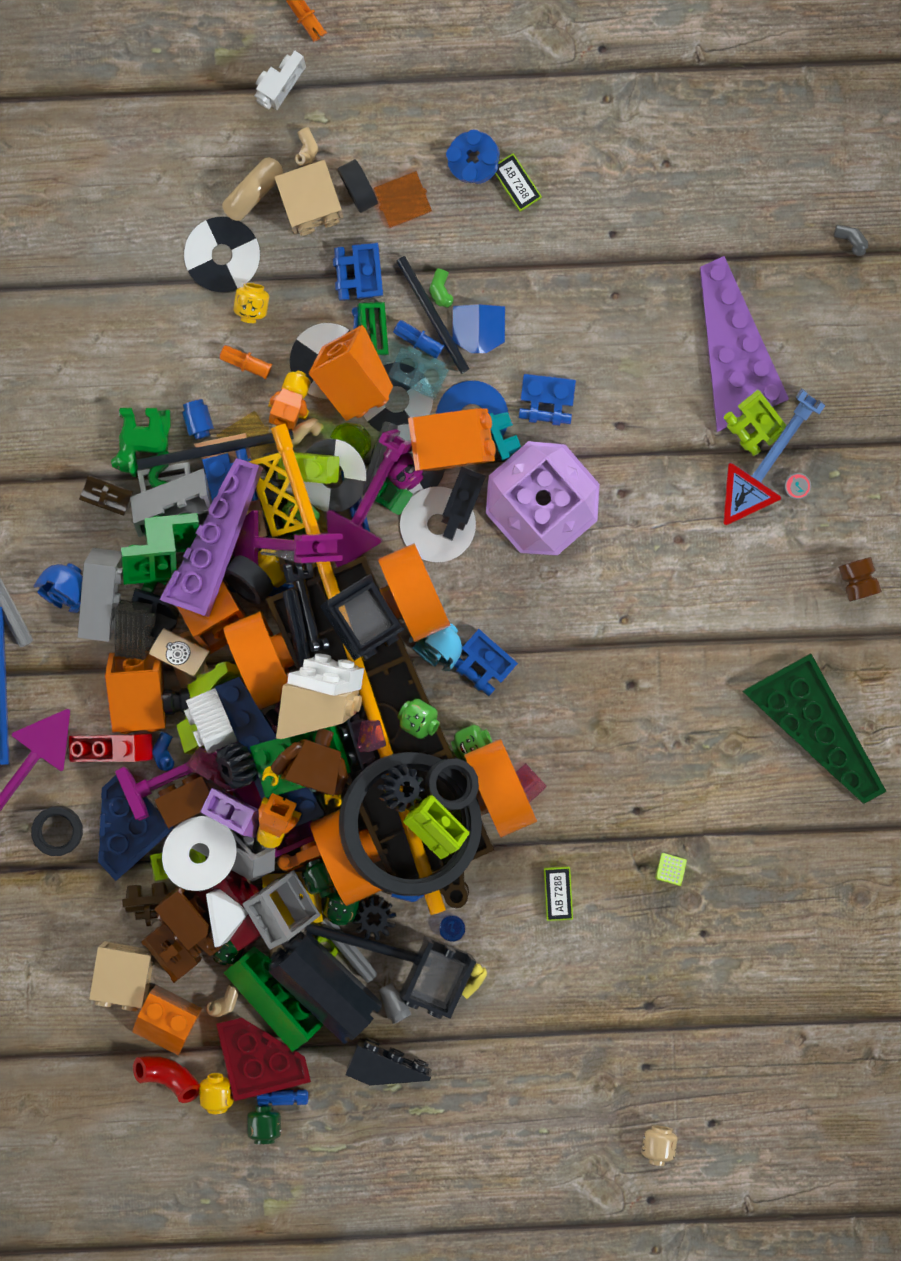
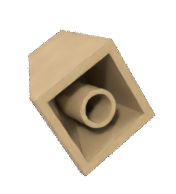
[276,683,362,739]

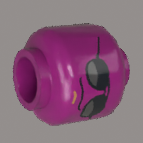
[387,452,424,490]

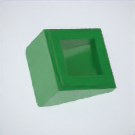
[375,478,413,515]

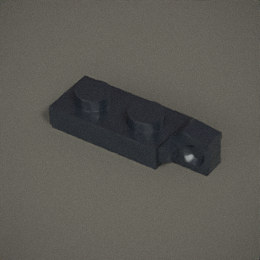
[441,467,486,541]

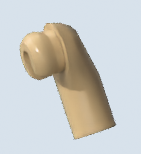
[295,127,318,167]
[291,418,324,448]
[206,984,240,1017]

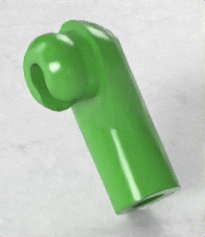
[429,268,453,308]

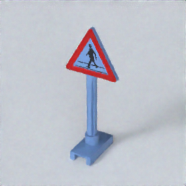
[723,388,825,525]

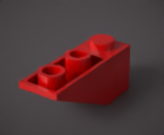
[69,734,153,762]

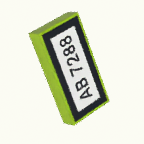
[495,153,542,212]
[544,866,573,921]

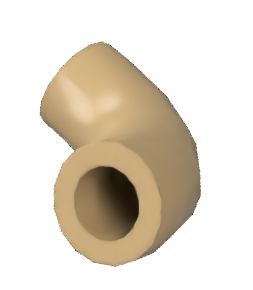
[222,157,283,221]

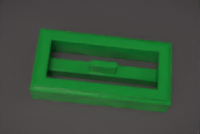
[357,302,389,356]

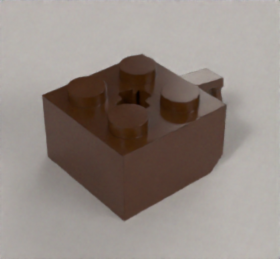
[154,772,228,828]
[154,886,224,956]
[141,924,202,983]

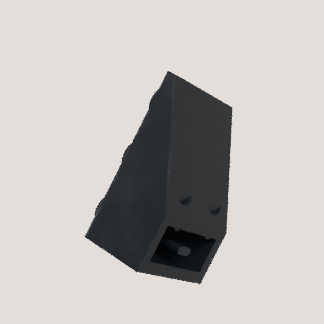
[345,1037,432,1086]

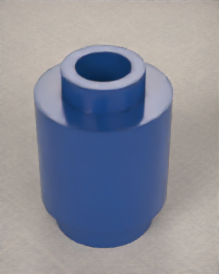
[182,399,214,440]

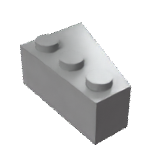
[130,469,213,537]
[78,548,123,642]
[191,814,275,882]

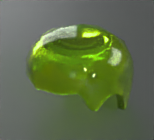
[330,422,371,459]

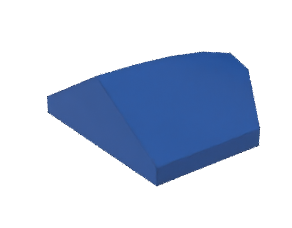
[453,304,505,353]

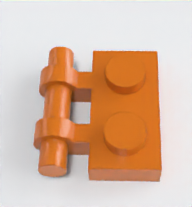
[278,842,322,872]

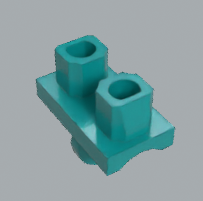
[490,412,521,461]

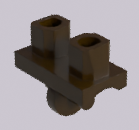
[79,475,133,516]
[122,882,168,927]

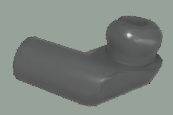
[834,224,868,256]

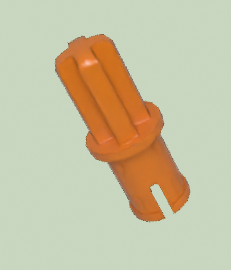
[286,0,327,42]
[220,345,272,379]

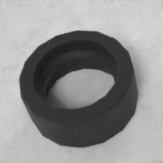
[338,159,378,213]
[224,555,274,605]
[424,758,479,811]
[31,806,83,856]

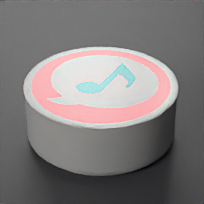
[784,473,811,500]

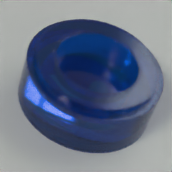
[439,915,465,942]

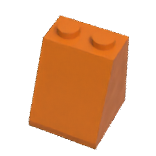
[308,325,393,421]
[408,408,496,471]
[177,578,247,655]
[105,650,167,734]
[132,985,203,1056]

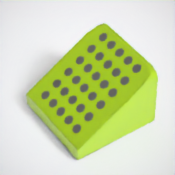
[655,853,687,886]

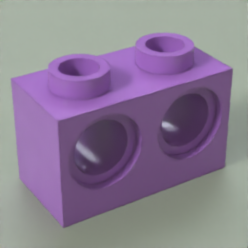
[201,788,260,838]

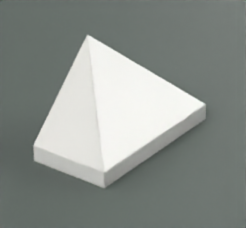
[206,889,248,947]

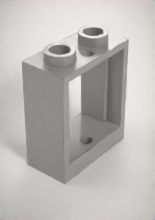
[243,870,320,950]

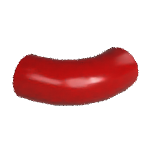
[133,1056,200,1103]

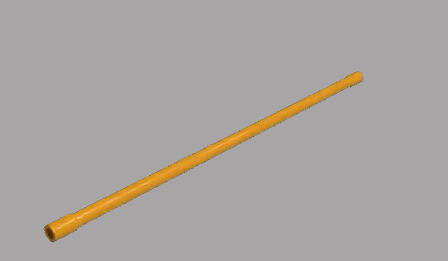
[271,424,446,915]

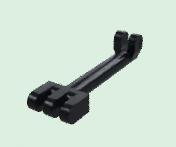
[283,562,329,652]

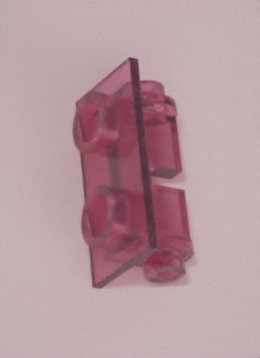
[186,746,237,793]

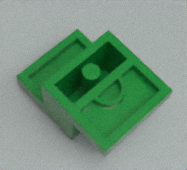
[121,513,199,585]
[250,725,351,798]

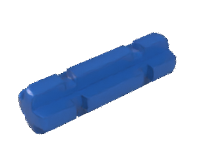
[257,1090,309,1106]

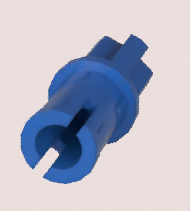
[393,320,445,359]

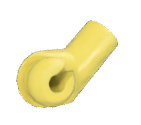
[462,963,487,999]

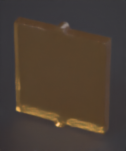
[374,171,432,228]

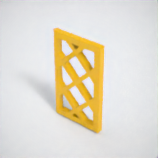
[249,453,305,537]

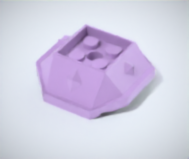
[486,441,600,555]

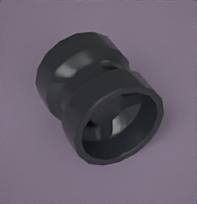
[163,688,191,716]

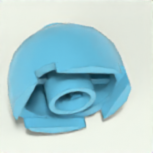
[409,623,462,671]

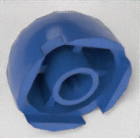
[34,563,83,613]

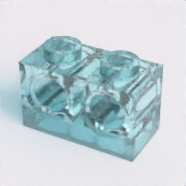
[388,346,449,401]

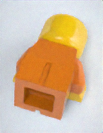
[268,371,311,431]
[257,793,301,848]

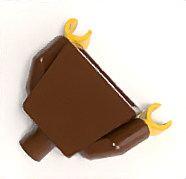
[262,729,348,806]

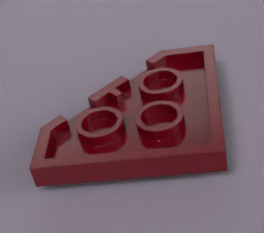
[216,1018,311,1101]

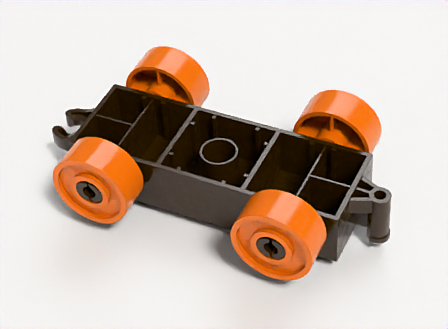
[223,530,537,909]

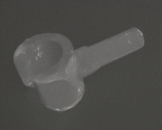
[261,548,294,561]

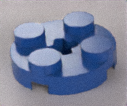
[446,129,500,184]

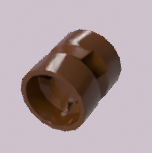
[839,557,882,602]

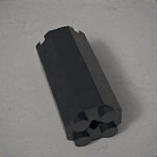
[268,930,382,1044]

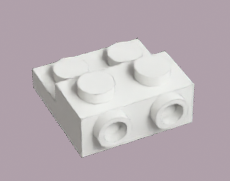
[254,51,306,110]
[287,654,364,696]

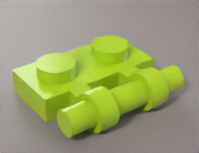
[724,390,787,456]

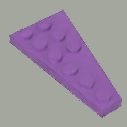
[700,256,789,432]

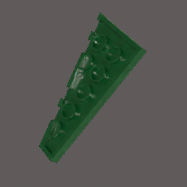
[742,653,887,804]

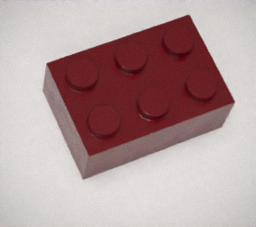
[195,870,262,951]

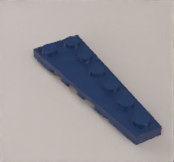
[215,676,326,827]

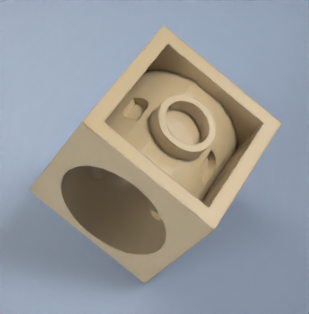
[275,160,344,236]
[89,941,155,1011]

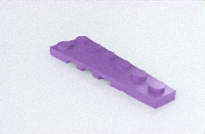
[160,458,263,617]

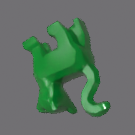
[111,408,171,488]

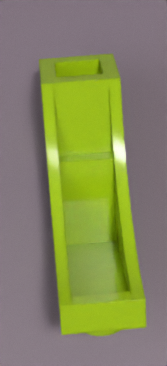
[177,662,242,756]

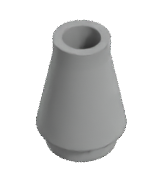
[378,983,412,1024]

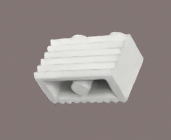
[184,688,237,753]

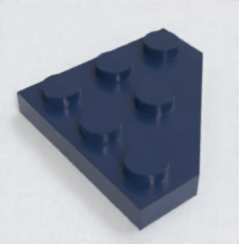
[98,775,175,881]

